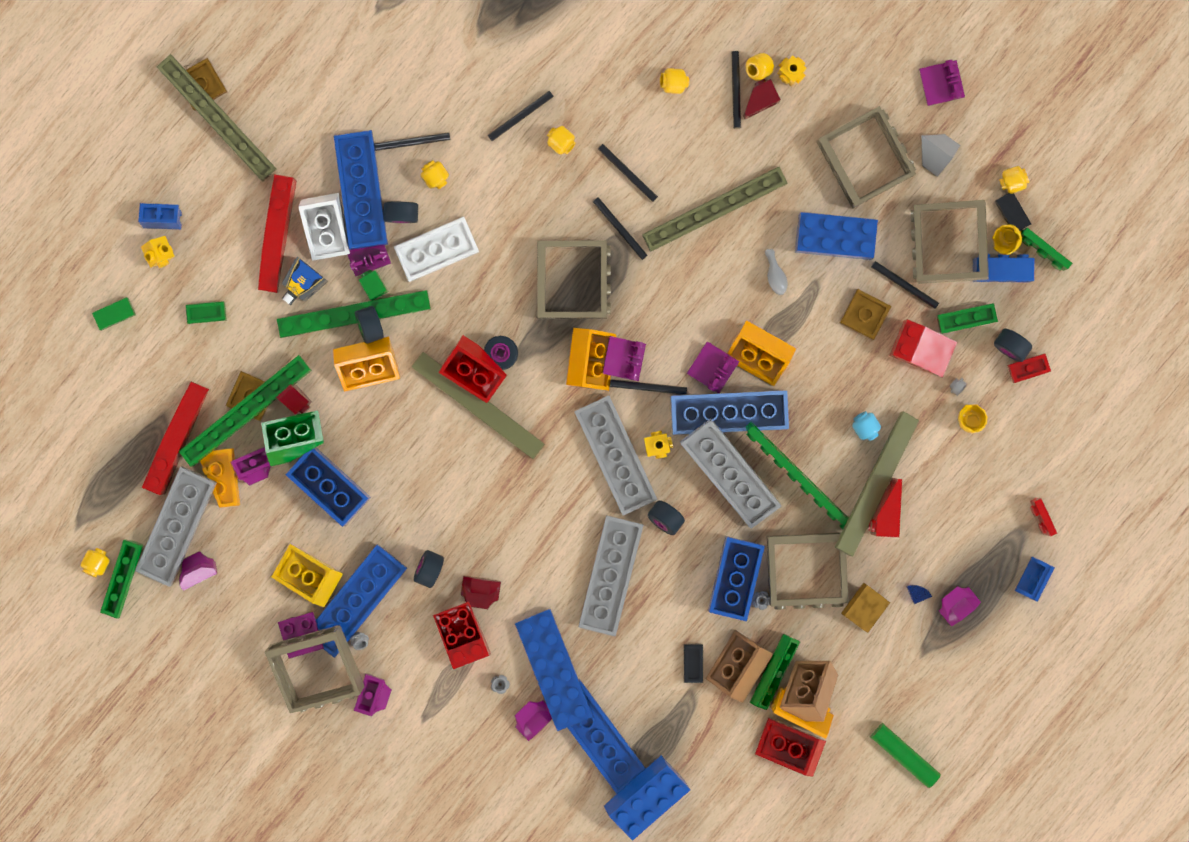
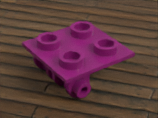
[919,59,965,106]
[347,245,391,277]
[602,336,646,381]
[687,341,740,394]
[278,612,324,659]

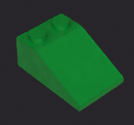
[261,410,324,466]

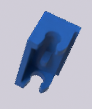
[138,203,182,230]
[1014,557,1055,602]

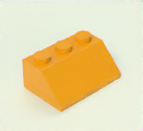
[727,320,796,386]
[566,328,616,391]
[333,336,400,392]
[770,686,834,739]

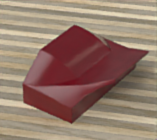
[461,576,501,610]

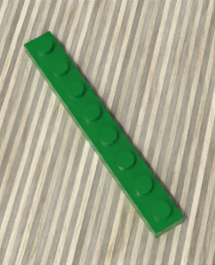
[277,290,431,338]
[179,355,312,467]
[745,422,849,530]

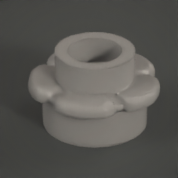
[950,378,967,396]
[752,591,770,610]
[350,632,369,650]
[491,675,510,694]

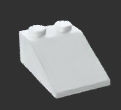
[298,193,350,261]

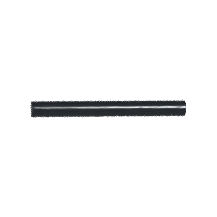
[731,51,741,129]
[487,91,554,141]
[374,132,451,151]
[598,144,658,202]
[593,197,648,260]
[871,261,939,309]
[610,380,687,395]

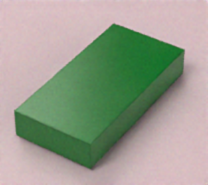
[92,297,136,331]
[186,301,227,324]

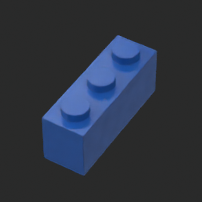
[973,254,1035,283]

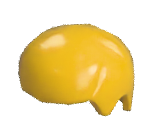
[992,224,1022,255]
[958,404,988,433]

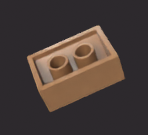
[705,630,773,703]
[780,661,838,722]

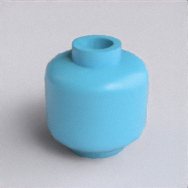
[852,411,881,441]

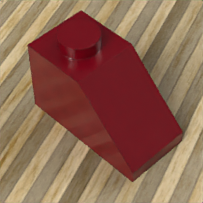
[743,79,781,119]
[276,384,312,415]

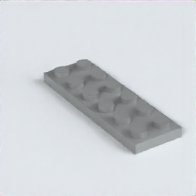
[574,396,658,516]
[680,418,782,529]
[135,466,217,587]
[578,515,643,637]

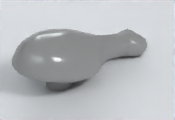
[765,249,788,295]

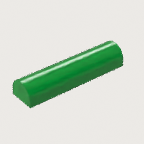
[100,540,143,619]
[750,633,800,710]
[870,723,941,788]

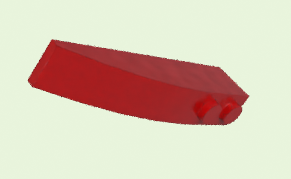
[258,174,297,293]
[142,382,209,495]

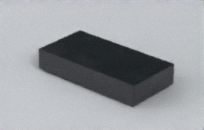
[995,193,1031,231]
[684,644,703,683]

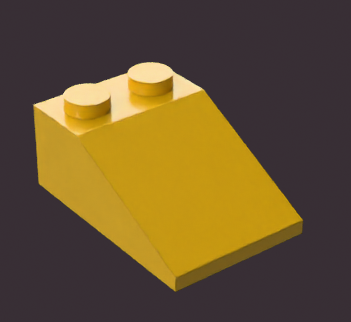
[271,544,343,607]

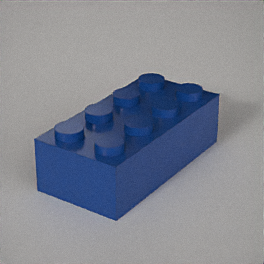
[795,212,878,260]
[285,447,371,527]
[708,536,765,621]
[604,755,690,841]

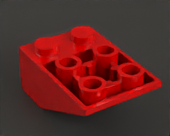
[433,602,491,670]

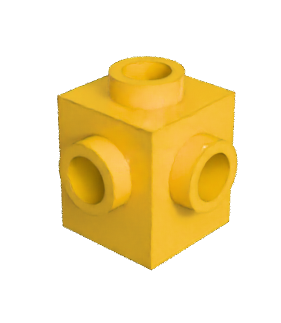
[777,55,807,86]
[141,236,175,268]
[644,430,673,459]

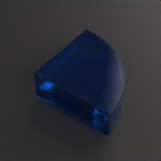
[906,585,932,604]

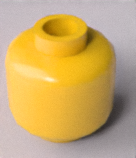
[745,53,774,81]
[660,68,689,94]
[547,126,576,155]
[420,160,449,190]
[999,166,1030,194]
[81,548,110,578]

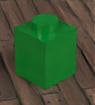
[359,270,389,301]

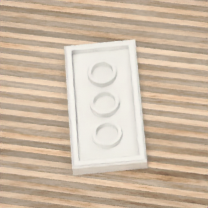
[394,217,479,282]

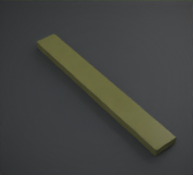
[157,54,277,182]
[642,167,788,252]
[412,352,545,459]
[835,411,919,557]

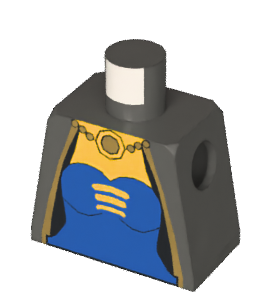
[282,257,328,305]

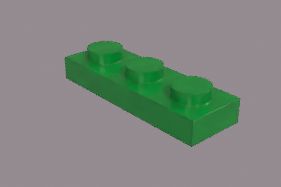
[1021,228,1073,271]
[936,303,998,334]

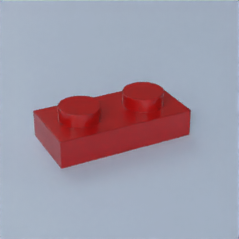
[1007,353,1051,383]
[1030,498,1057,537]

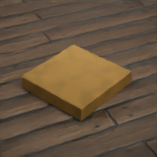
[186,58,227,111]
[839,289,892,340]
[225,371,267,421]
[841,583,891,633]

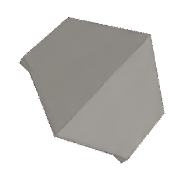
[921,134,960,177]

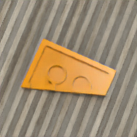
[200,448,240,508]

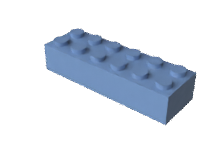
[670,391,789,435]

